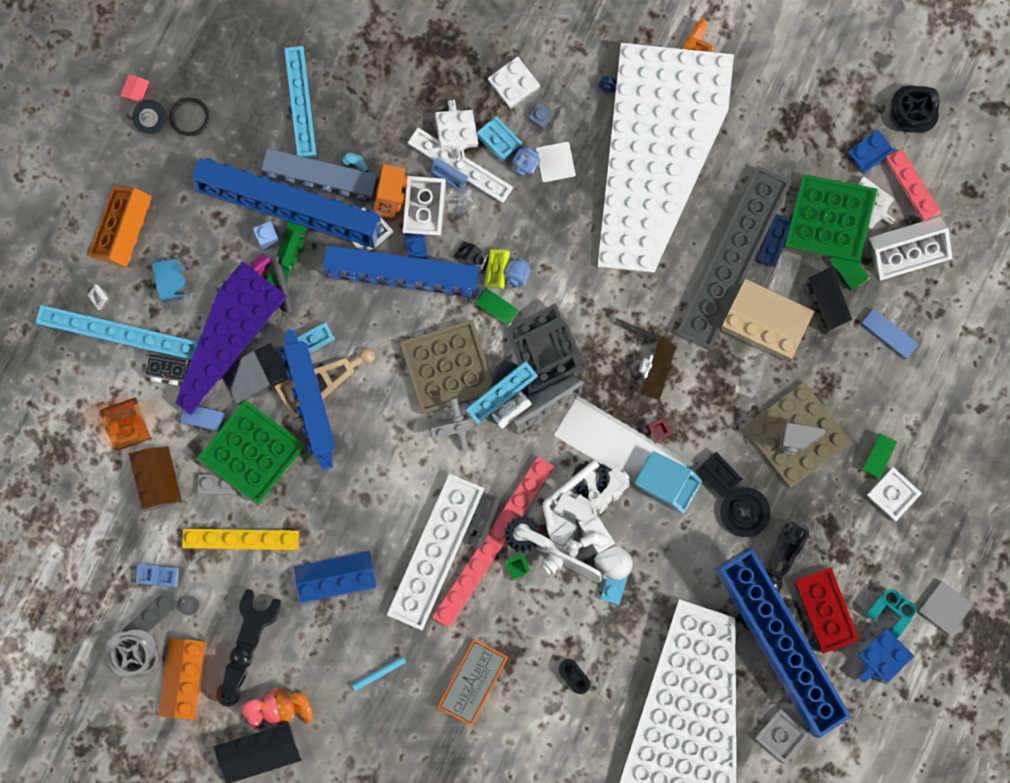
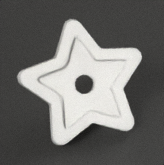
[639,354,653,378]

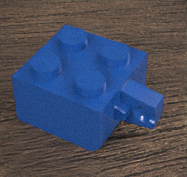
[857,628,914,684]

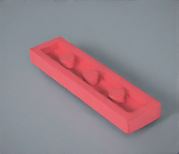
[885,149,941,222]

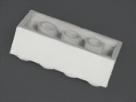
[868,216,952,280]

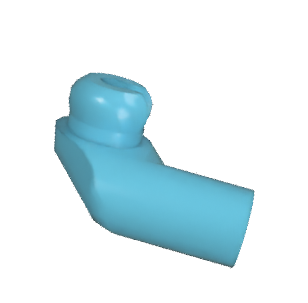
[342,152,369,172]

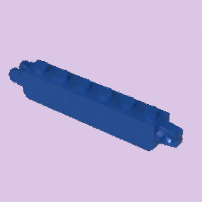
[281,329,336,471]

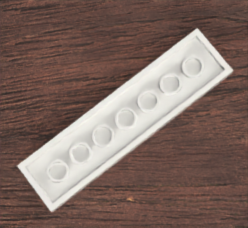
[387,473,485,631]

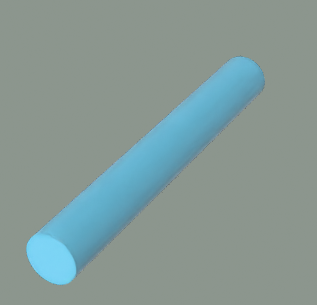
[352,656,406,691]

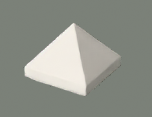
[87,284,108,310]

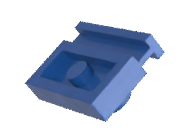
[848,130,895,175]

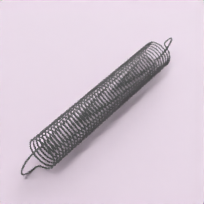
[610,318,661,341]

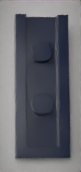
[758,214,792,267]

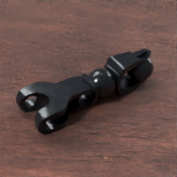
[736,522,809,631]
[216,589,282,707]

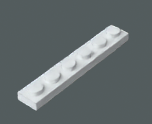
[408,128,513,204]

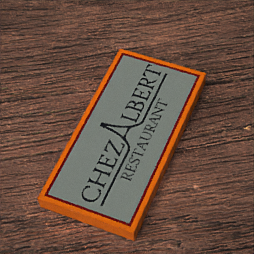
[437,639,508,727]

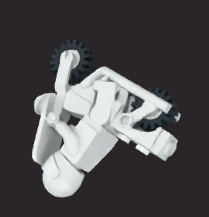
[505,460,633,583]

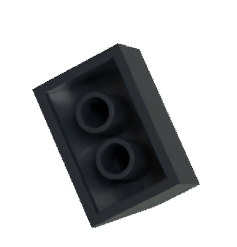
[805,267,853,334]

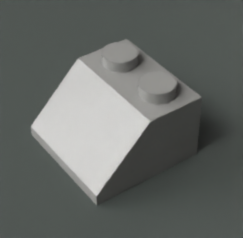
[779,423,826,456]

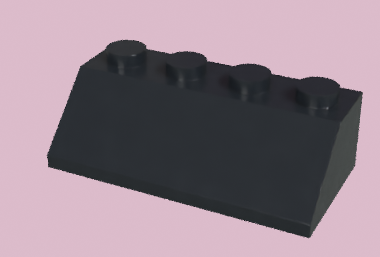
[213,722,302,783]

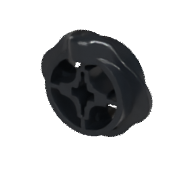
[890,85,940,133]

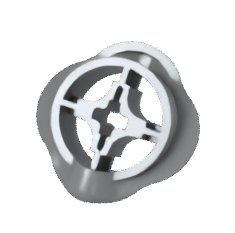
[106,629,159,676]

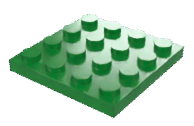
[785,174,878,263]
[197,400,306,506]

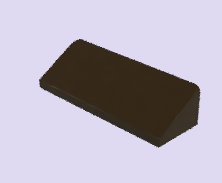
[641,339,677,401]

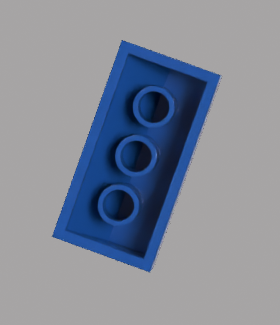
[294,551,378,605]

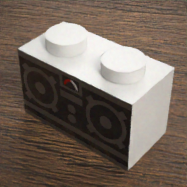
[146,353,190,387]

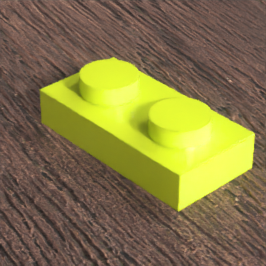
[484,250,510,289]

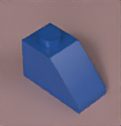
[405,233,428,259]

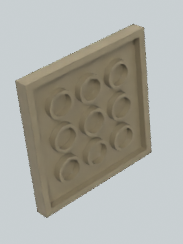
[400,319,493,415]
[743,382,851,489]

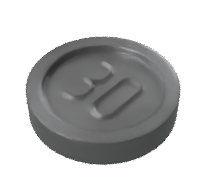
[180,596,199,616]

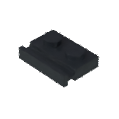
[696,451,743,499]

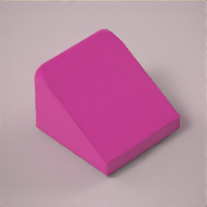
[249,253,272,274]

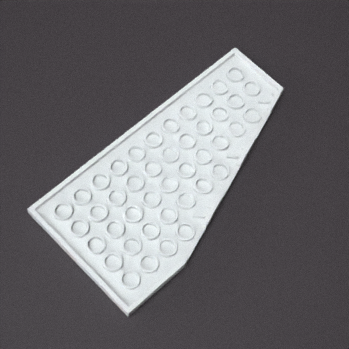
[598,43,734,273]
[619,599,737,783]

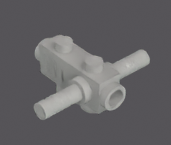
[426,397,474,452]

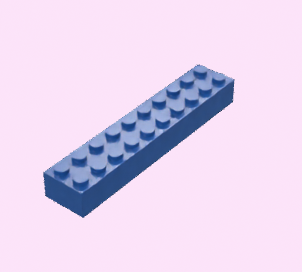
[192,158,382,249]
[714,548,851,738]

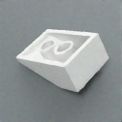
[403,176,446,236]

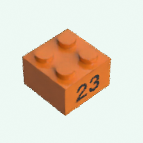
[372,164,408,218]

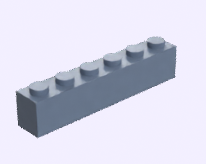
[261,149,378,202]

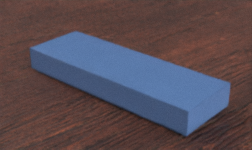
[861,308,918,359]

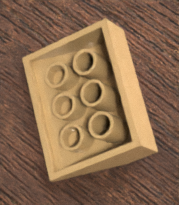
[721,279,814,362]

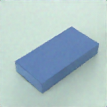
[430,157,469,192]

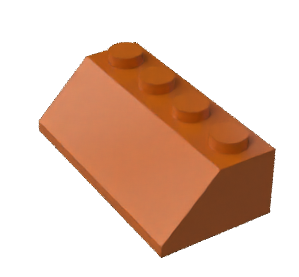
[88,186,152,267]
[158,638,207,721]

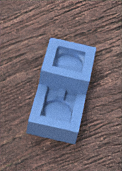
[180,407,225,432]
[136,564,180,588]

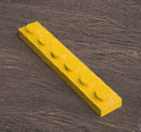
[182,529,299,551]

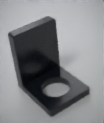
[454,241,489,274]

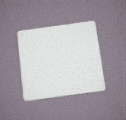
[536,142,576,182]

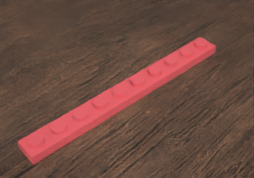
[432,456,554,628]

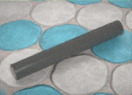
[272,256,293,313]

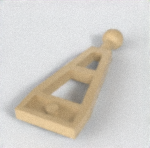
[274,348,375,420]

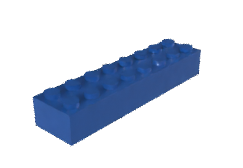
[323,246,479,298]

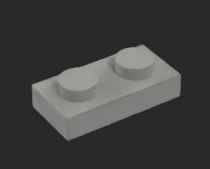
[198,475,237,495]

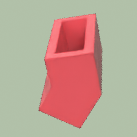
[120,74,149,104]

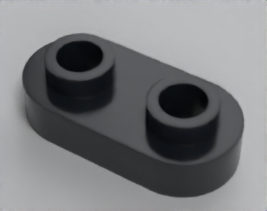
[559,659,590,695]

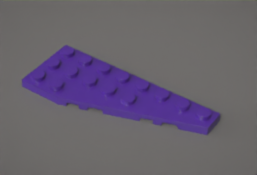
[175,261,287,415]

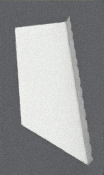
[554,395,693,484]

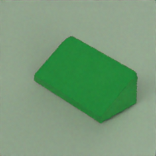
[830,257,870,291]

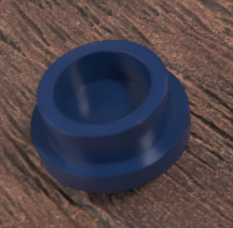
[598,76,617,93]

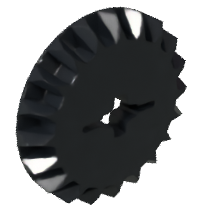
[720,487,771,538]

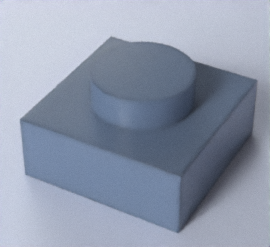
[528,103,555,130]

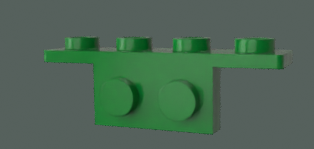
[267,222,307,288]

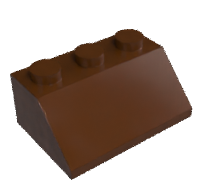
[128,446,182,512]

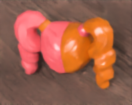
[241,687,313,730]

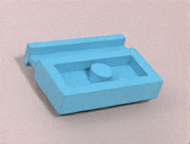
[477,116,522,162]

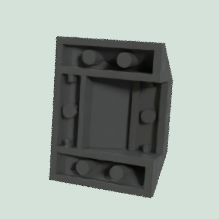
[506,303,583,395]

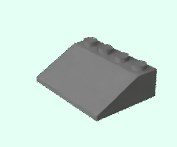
[510,374,583,434]

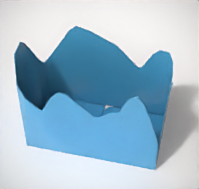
[152,258,190,301]

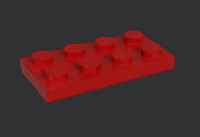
[794,567,859,654]

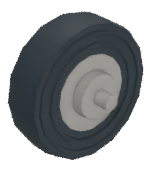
[132,100,166,134]

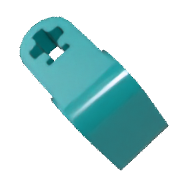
[866,589,916,638]

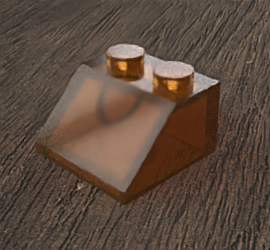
[100,397,152,452]

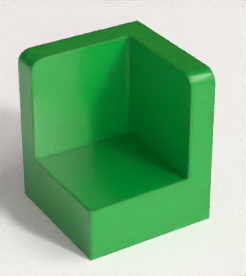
[505,553,530,581]

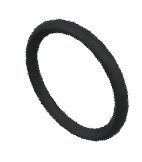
[170,97,210,136]

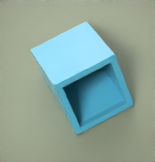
[635,451,703,514]

